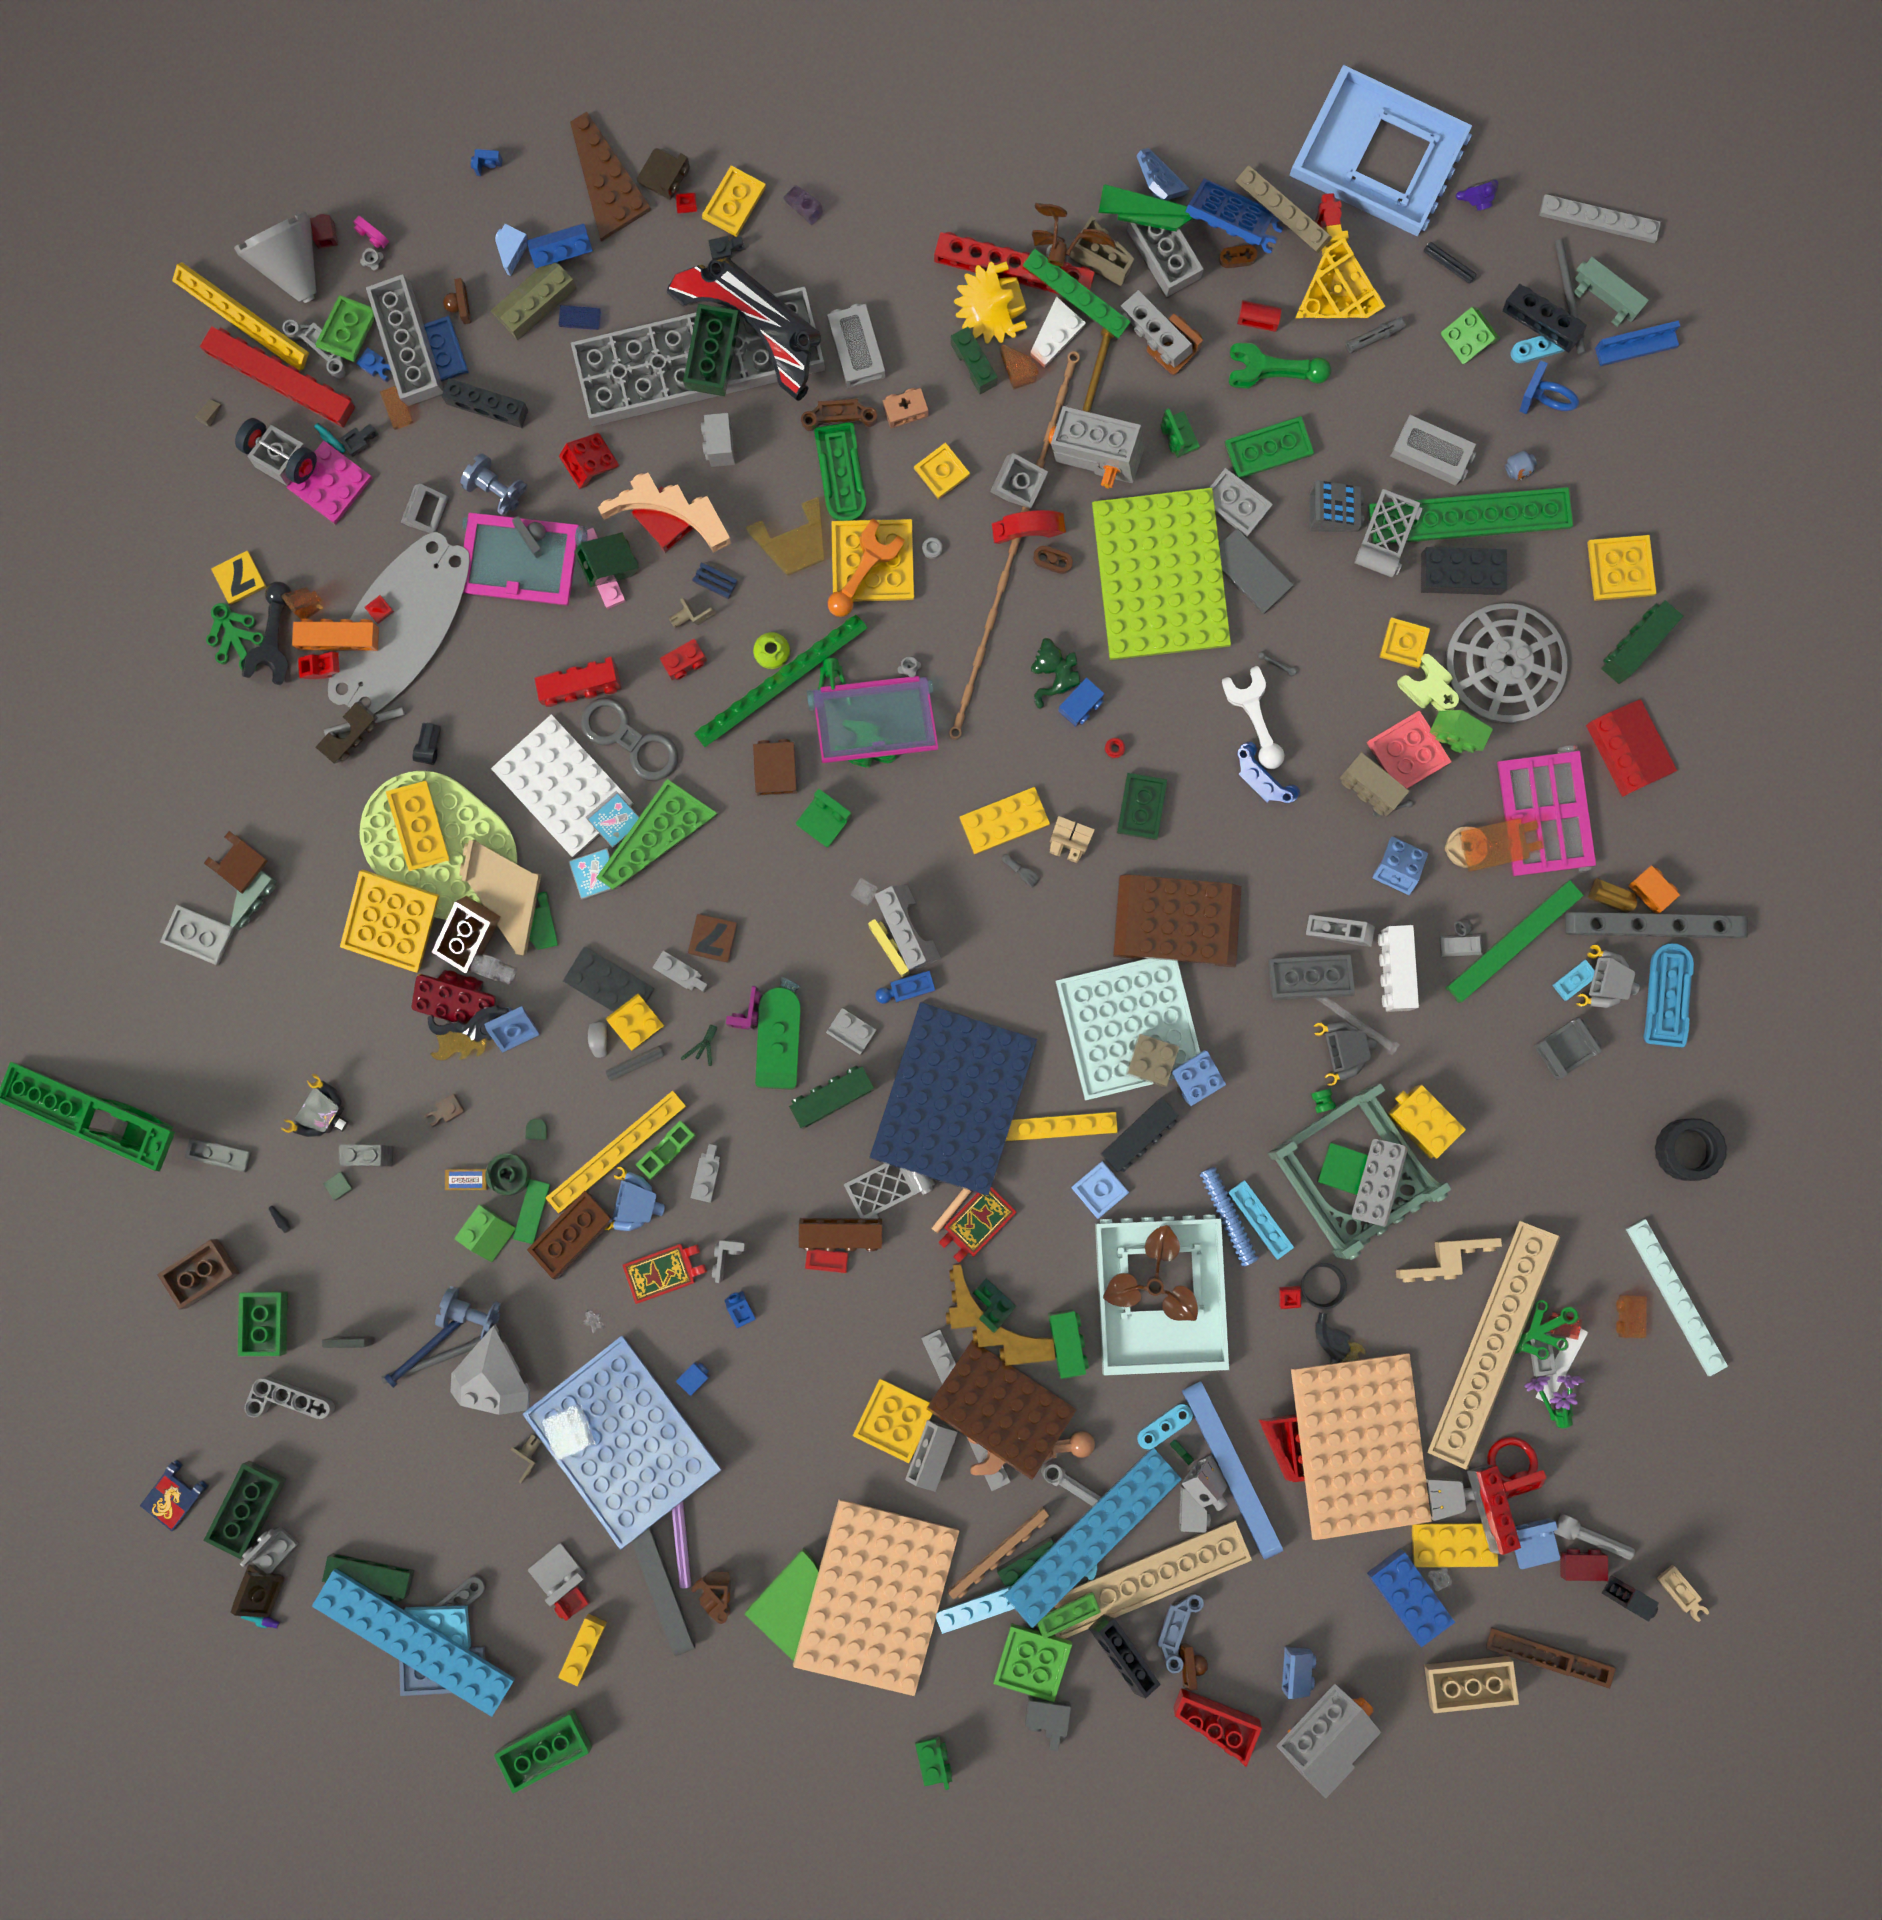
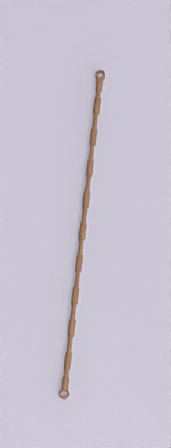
[949,351,1080,740]

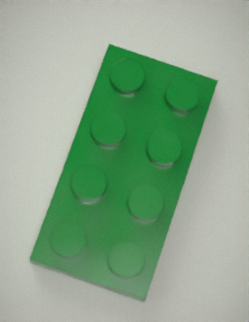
[1225,416,1314,479]

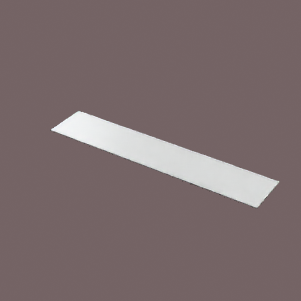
[1535,1324,1588,1404]

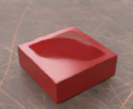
[676,193,697,214]
[364,595,394,624]
[1279,1286,1301,1309]

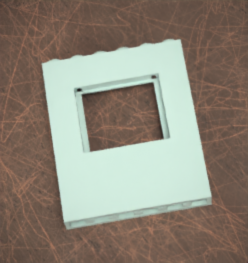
[1095,1215,1229,1375]

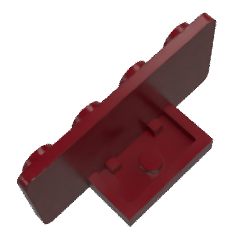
[411,970,496,1023]

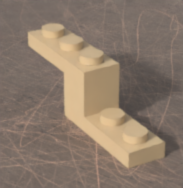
[1396,1238,1502,1282]

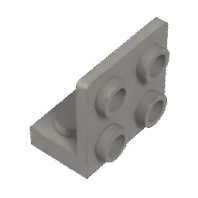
[712,1239,748,1283]
[240,1527,299,1574]
[528,1543,587,1606]

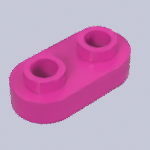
[353,216,389,248]

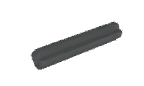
[606,1046,664,1080]

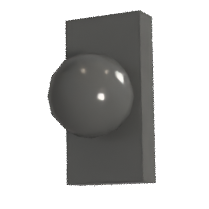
[512,516,546,558]

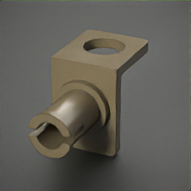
[669,598,717,629]
[510,1434,542,1484]

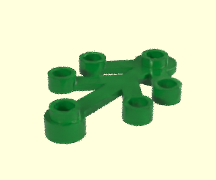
[206,603,264,672]
[1514,1300,1579,1360]

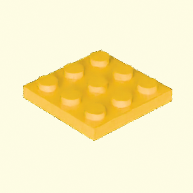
[1587,535,1656,601]
[853,1378,933,1463]

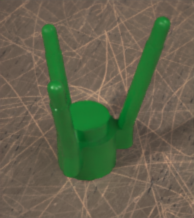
[818,658,852,706]

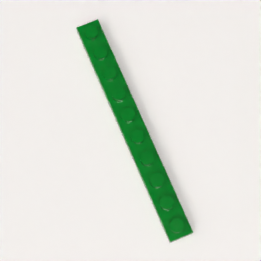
[694,615,867,748]

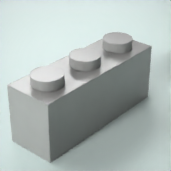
[905,1420,958,1492]

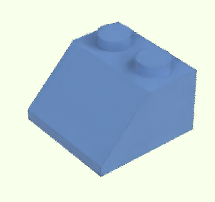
[1282,1647,1316,1699]

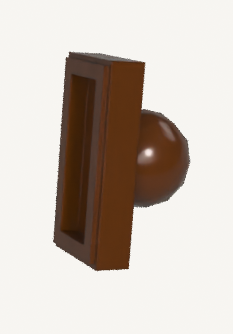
[443,278,471,324]
[1179,1643,1208,1691]

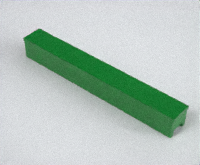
[1445,880,1584,1003]

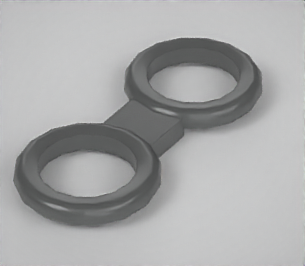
[581,698,678,781]

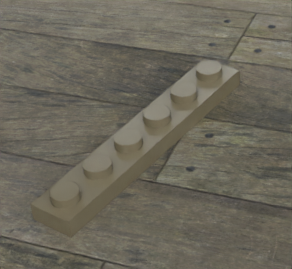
[1235,165,1332,254]

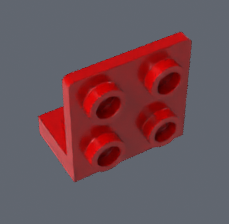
[559,433,619,489]

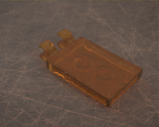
[1459,818,1544,872]

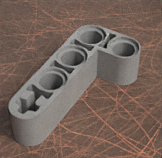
[244,1377,335,1419]

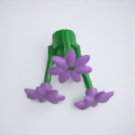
[1524,1375,1585,1428]

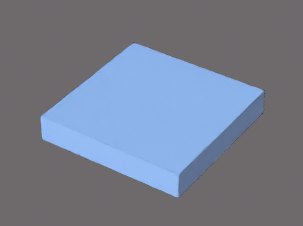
[1071,1161,1129,1219]

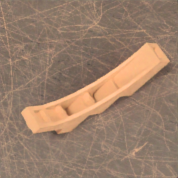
[598,473,731,553]

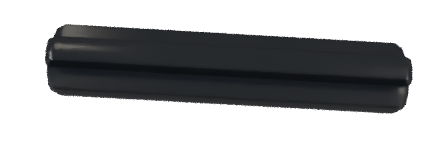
[1424,242,1477,283]

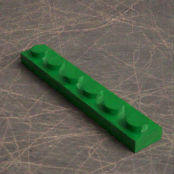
[1023,248,1131,339]

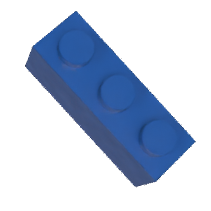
[527,224,593,268]

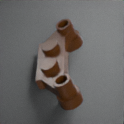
[801,399,877,431]

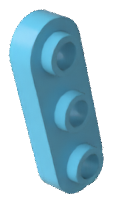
[1511,336,1565,363]
[1137,1404,1193,1449]

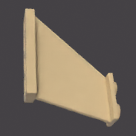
[459,840,541,955]

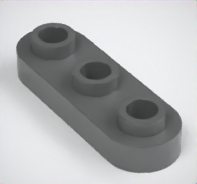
[434,1576,485,1607]

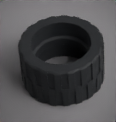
[1655,1118,1727,1181]

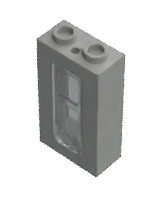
[827,304,885,388]
[1390,415,1476,486]

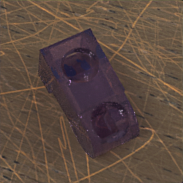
[784,185,823,225]

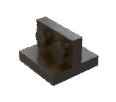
[231,1564,284,1618]

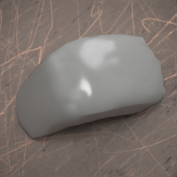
[588,1022,607,1058]

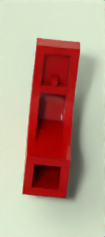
[992,510,1066,544]

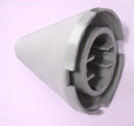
[234,211,317,304]

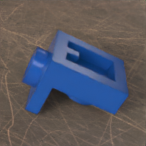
[471,149,502,176]
[724,1291,756,1328]

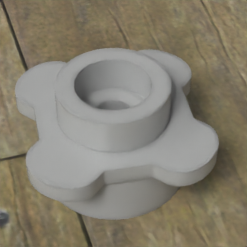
[360,248,384,271]
[898,657,921,677]

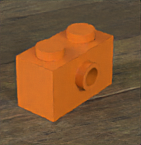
[1628,865,1680,914]

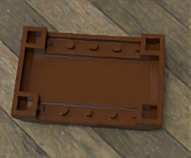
[1113,875,1242,968]

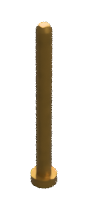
[1082,328,1114,412]

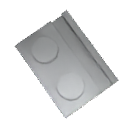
[826,1008,877,1055]

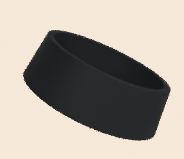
[1301,1263,1347,1309]

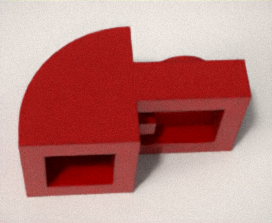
[298,651,340,679]

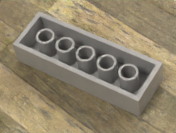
[366,274,444,406]

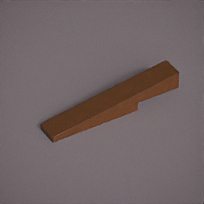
[1486,1628,1616,1689]

